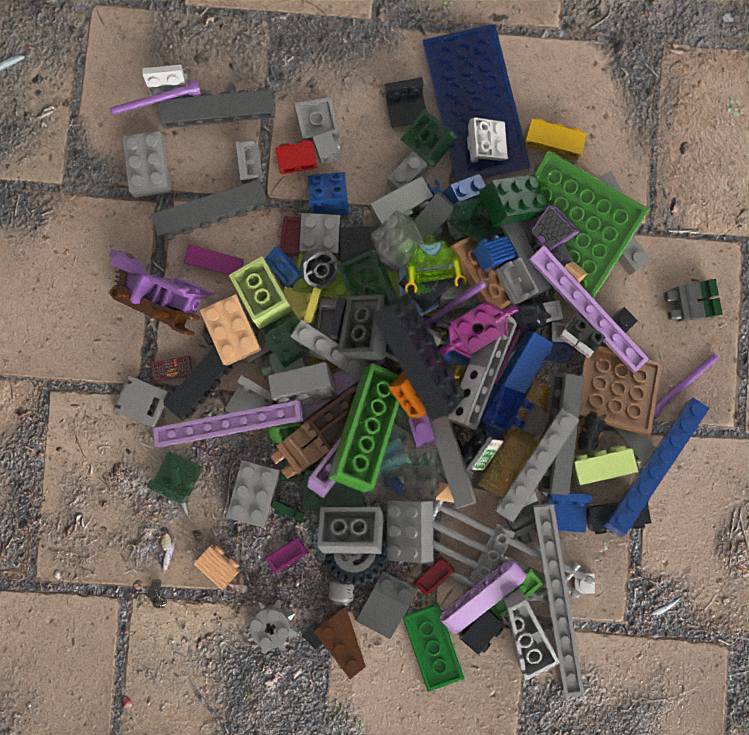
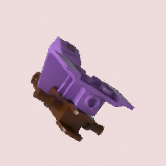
[109,249,215,335]

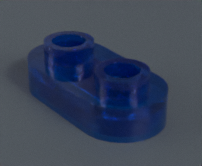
[544,342,572,362]

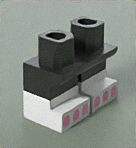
[559,316,606,358]

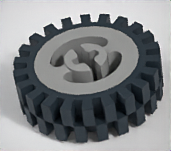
[325,537,387,586]

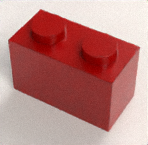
[275,140,318,175]

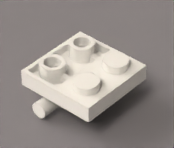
[143,65,189,98]
[467,118,508,163]

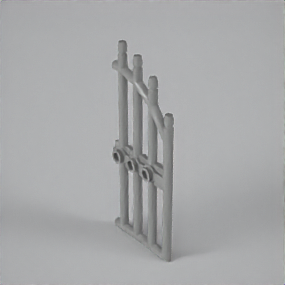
[422,500,595,605]

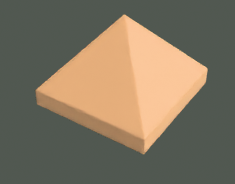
[436,482,454,503]

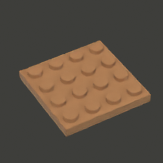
[448,227,511,308]
[579,346,662,436]

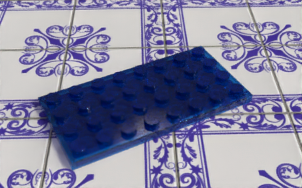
[422,24,530,182]

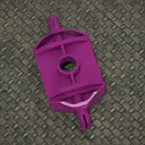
[439,301,519,358]

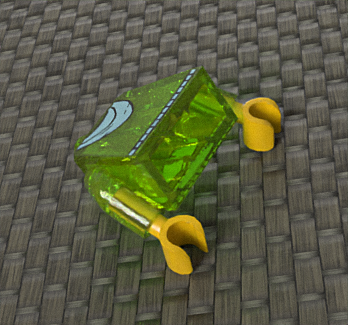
[405,235,467,293]

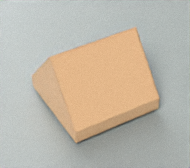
[564,261,587,283]

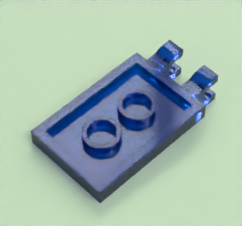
[480,383,535,431]

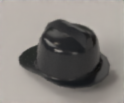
[513,300,551,332]

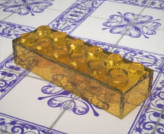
[477,380,550,498]

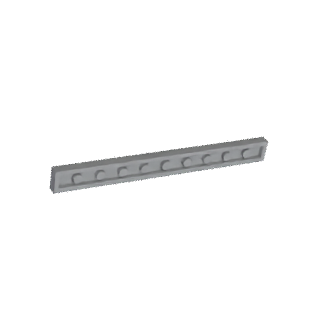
[533,503,585,697]

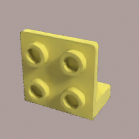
[275,286,322,327]

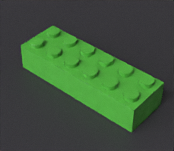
[328,363,399,492]

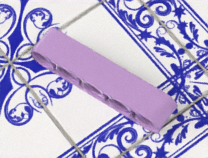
[440,559,526,634]

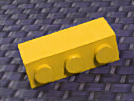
[523,118,587,160]

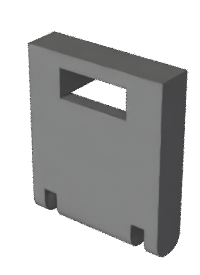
[113,375,170,428]

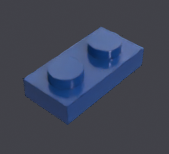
[265,246,301,288]

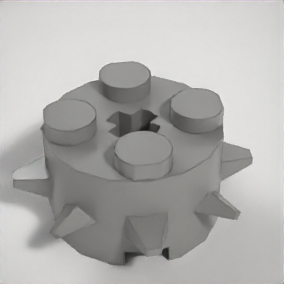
[245,600,298,653]

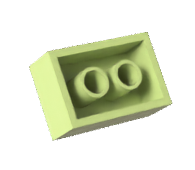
[229,256,293,329]
[571,445,638,485]

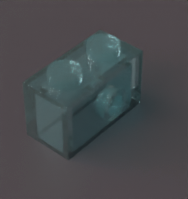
[377,438,411,478]

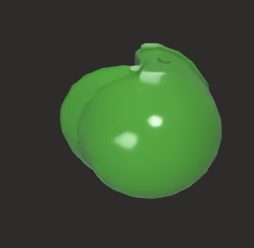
[267,422,302,444]

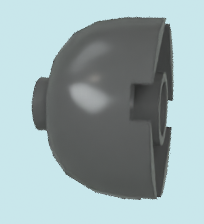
[300,248,340,289]

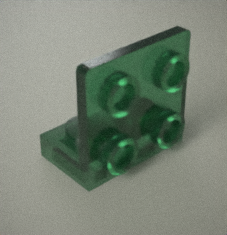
[450,195,503,242]
[261,311,311,367]
[147,452,203,504]

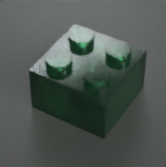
[400,109,458,167]

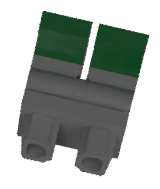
[664,278,723,322]

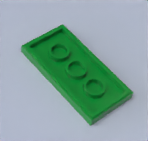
[403,603,465,692]

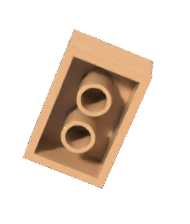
[200,294,262,366]

